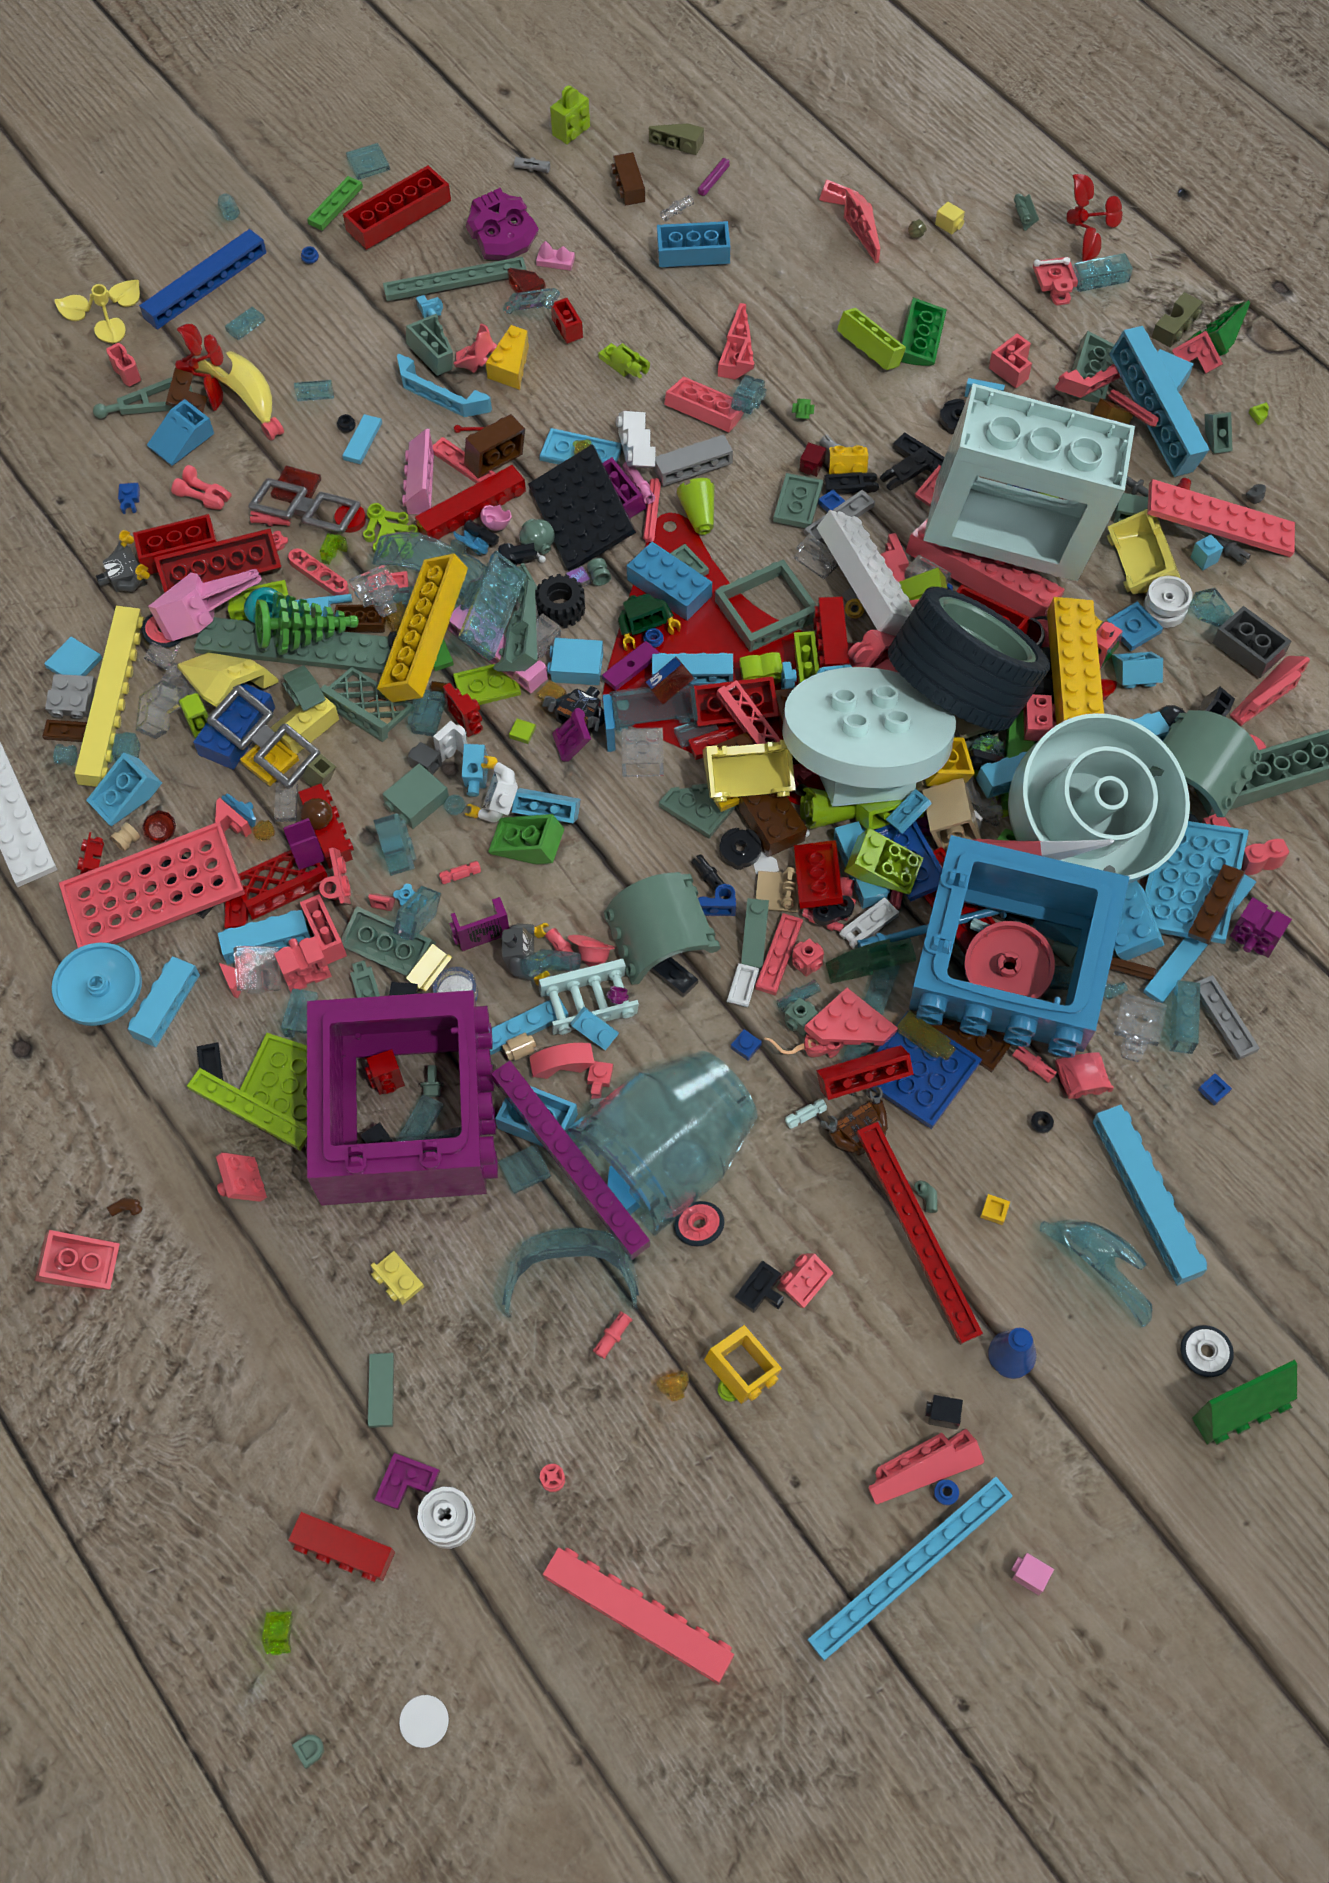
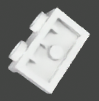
[433,721,468,762]

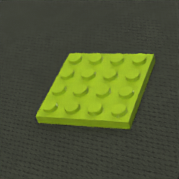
[231,1033,307,1126]

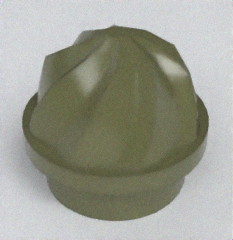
[908,219,927,238]

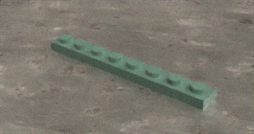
[383,257,527,301]

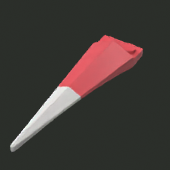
[972,839,1114,860]

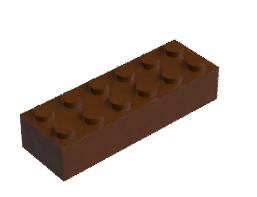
[714,732,807,857]

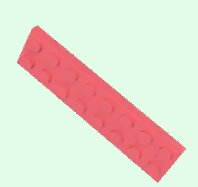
[1147,479,1295,557]

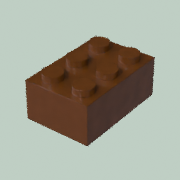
[464,414,525,479]

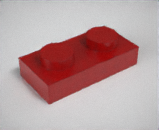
[224,889,249,929]

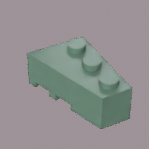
[406,313,453,376]

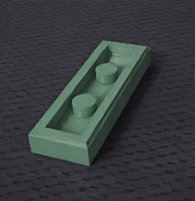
[368,1353,394,1428]

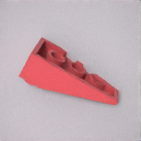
[844,188,880,263]

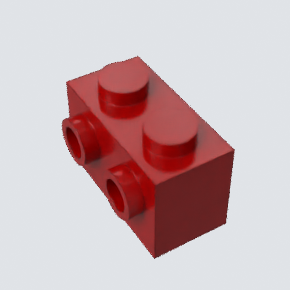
[365,1049,405,1095]

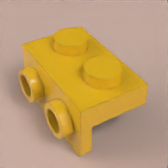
[829,445,868,474]

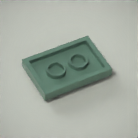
[773,473,824,528]

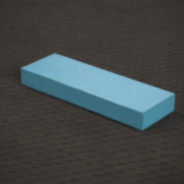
[342,414,382,464]

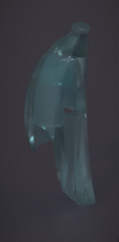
[1040,1219,1153,1327]

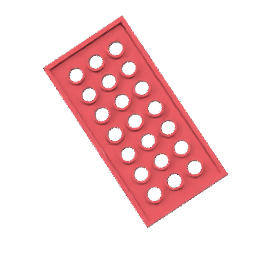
[59,821,245,948]

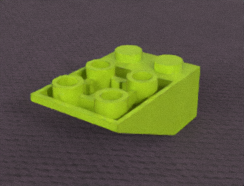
[844,828,923,894]

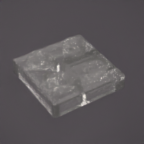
[233,946,282,994]

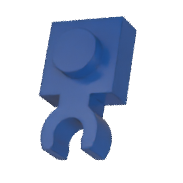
[118,483,140,514]

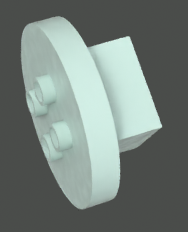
[782,667,956,806]

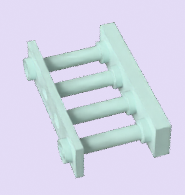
[539,959,639,1035]

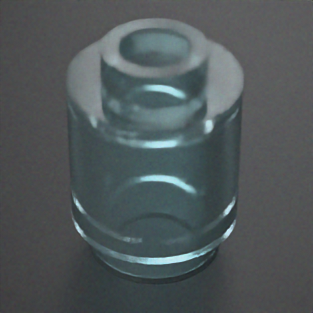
[218,193,240,220]

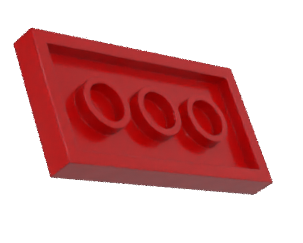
[794,840,843,909]

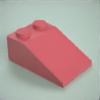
[34,1230,120,1290]

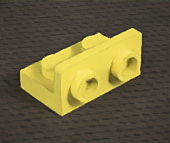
[370,1251,424,1305]

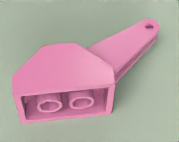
[148,569,262,641]

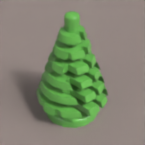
[255,592,359,655]

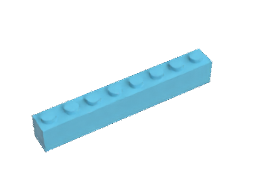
[1093,1105,1207,1286]

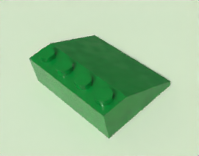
[1192,1359,1297,1445]

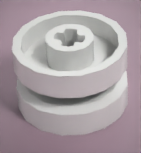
[1143,576,1193,628]
[417,1487,476,1549]

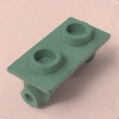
[1014,194,1039,231]

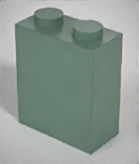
[382,763,450,829]

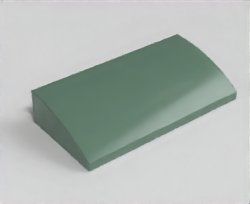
[1065,331,1114,403]
[341,906,436,976]

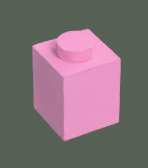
[1011,1553,1054,1596]

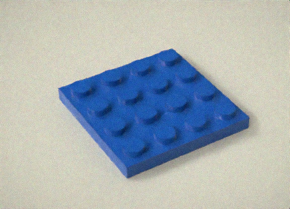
[870,1011,982,1129]

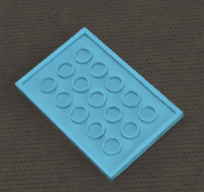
[1145,821,1249,944]

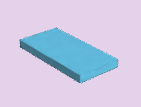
[539,428,622,465]

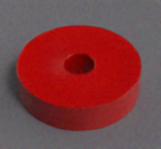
[334,505,366,533]

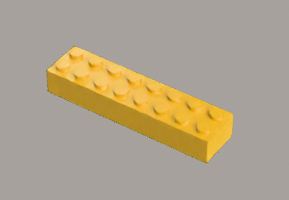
[377,553,468,703]
[1047,597,1104,725]

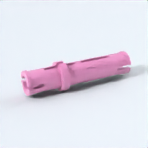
[622,462,655,504]

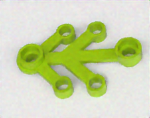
[363,503,418,559]

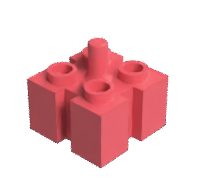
[274,936,332,994]

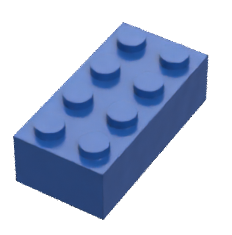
[193,683,275,770]

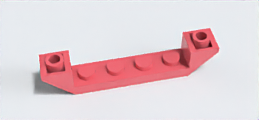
[1055,364,1121,398]

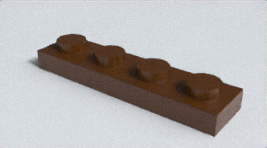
[1188,864,1245,945]

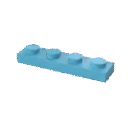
[490,998,569,1055]

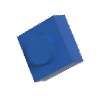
[818,490,845,513]
[731,1029,762,1061]
[1198,1073,1232,1106]

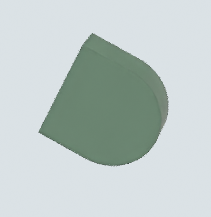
[292,1735,324,1769]

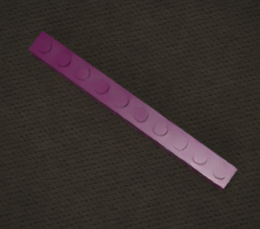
[491,1060,650,1260]

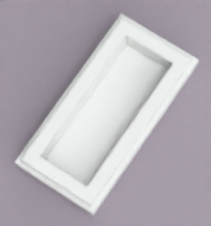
[727,963,759,1007]

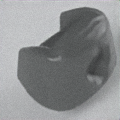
[1246,484,1266,504]

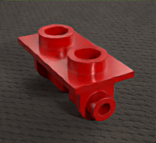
[77,832,104,874]

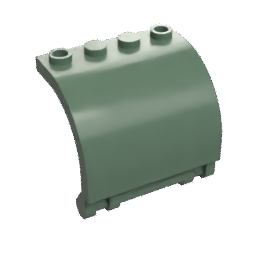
[1148,710,1262,818]
[604,872,721,985]

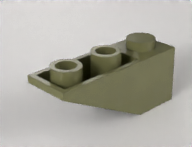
[649,123,704,155]

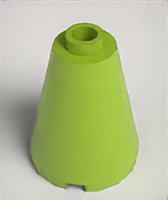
[676,478,715,535]
[800,787,856,830]

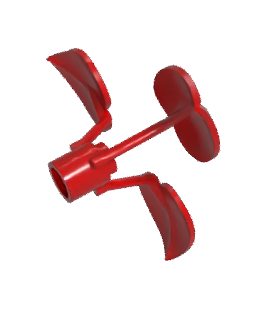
[1067,174,1123,262]
[175,324,224,411]

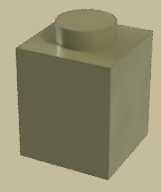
[302,754,336,786]

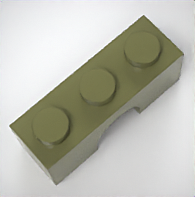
[1152,292,1203,348]

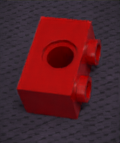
[551,298,583,344]

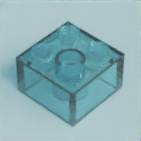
[373,813,417,876]

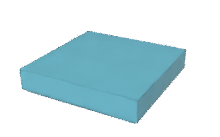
[44,637,103,676]

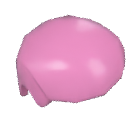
[480,505,512,531]

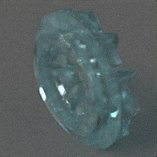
[972,733,1005,757]

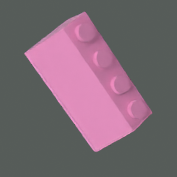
[402,429,434,514]

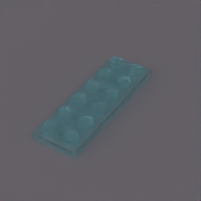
[458,551,527,661]

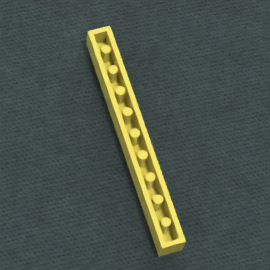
[75,606,145,787]

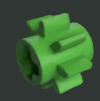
[792,398,815,419]

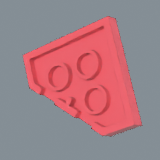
[804,988,898,1046]

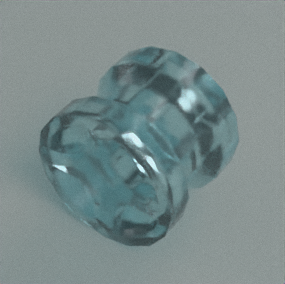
[53,744,77,766]

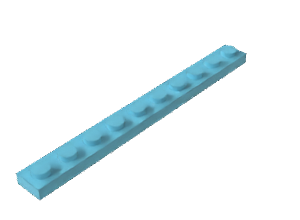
[807,1477,1013,1661]

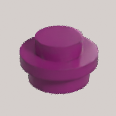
[607,986,629,1004]

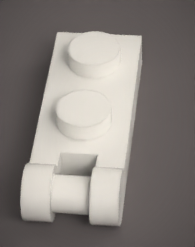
[839,897,899,950]

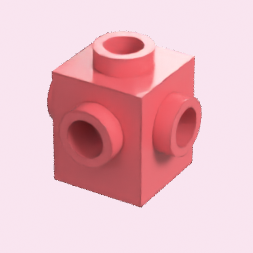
[792,938,824,977]

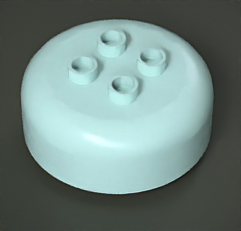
[1008,713,1190,884]

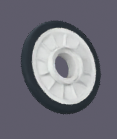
[1180,1325,1234,1377]

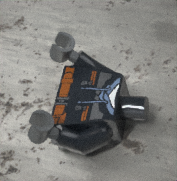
[542,686,605,735]

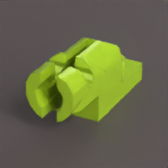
[598,343,650,378]

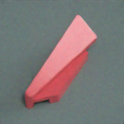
[1230,656,1310,726]
[868,1429,984,1504]

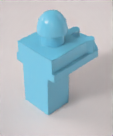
[416,295,443,318]

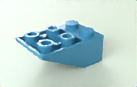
[147,399,214,466]

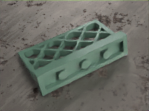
[320,667,414,742]

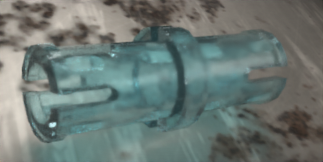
[776,979,821,1012]

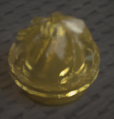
[253,820,275,841]

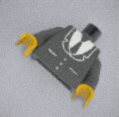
[96,530,150,592]
[502,923,550,986]

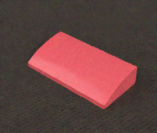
[664,376,748,432]

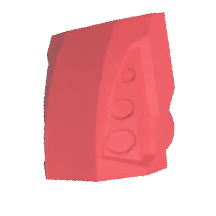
[1055,1052,1114,1099]

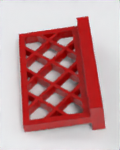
[239,850,328,920]

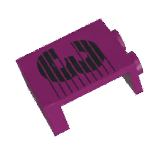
[449,897,509,951]

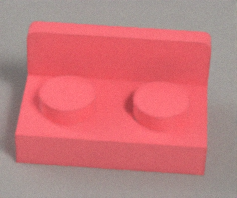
[777,1253,833,1308]

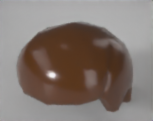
[300,798,333,830]

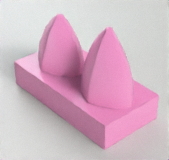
[536,241,575,271]

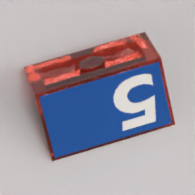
[645,657,695,704]

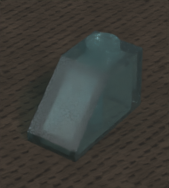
[1189,588,1235,627]

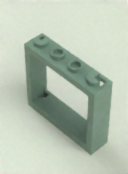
[715,559,817,652]

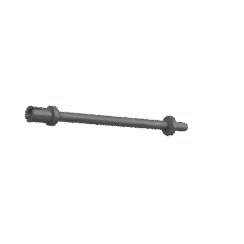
[1126,476,1251,565]

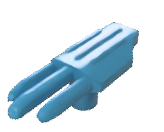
[222,793,256,827]

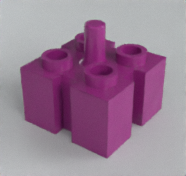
[1230,897,1292,958]

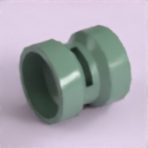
[587,558,611,586]

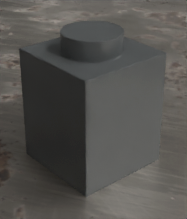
[408,742,442,775]

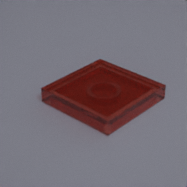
[271,466,322,503]

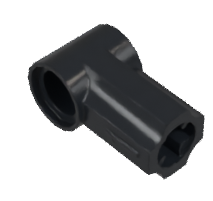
[498,543,538,569]

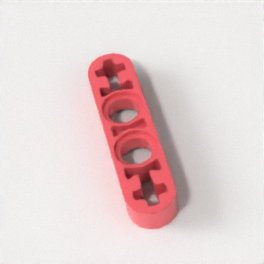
[288,548,349,596]

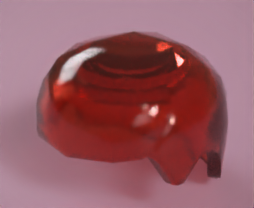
[142,810,176,844]

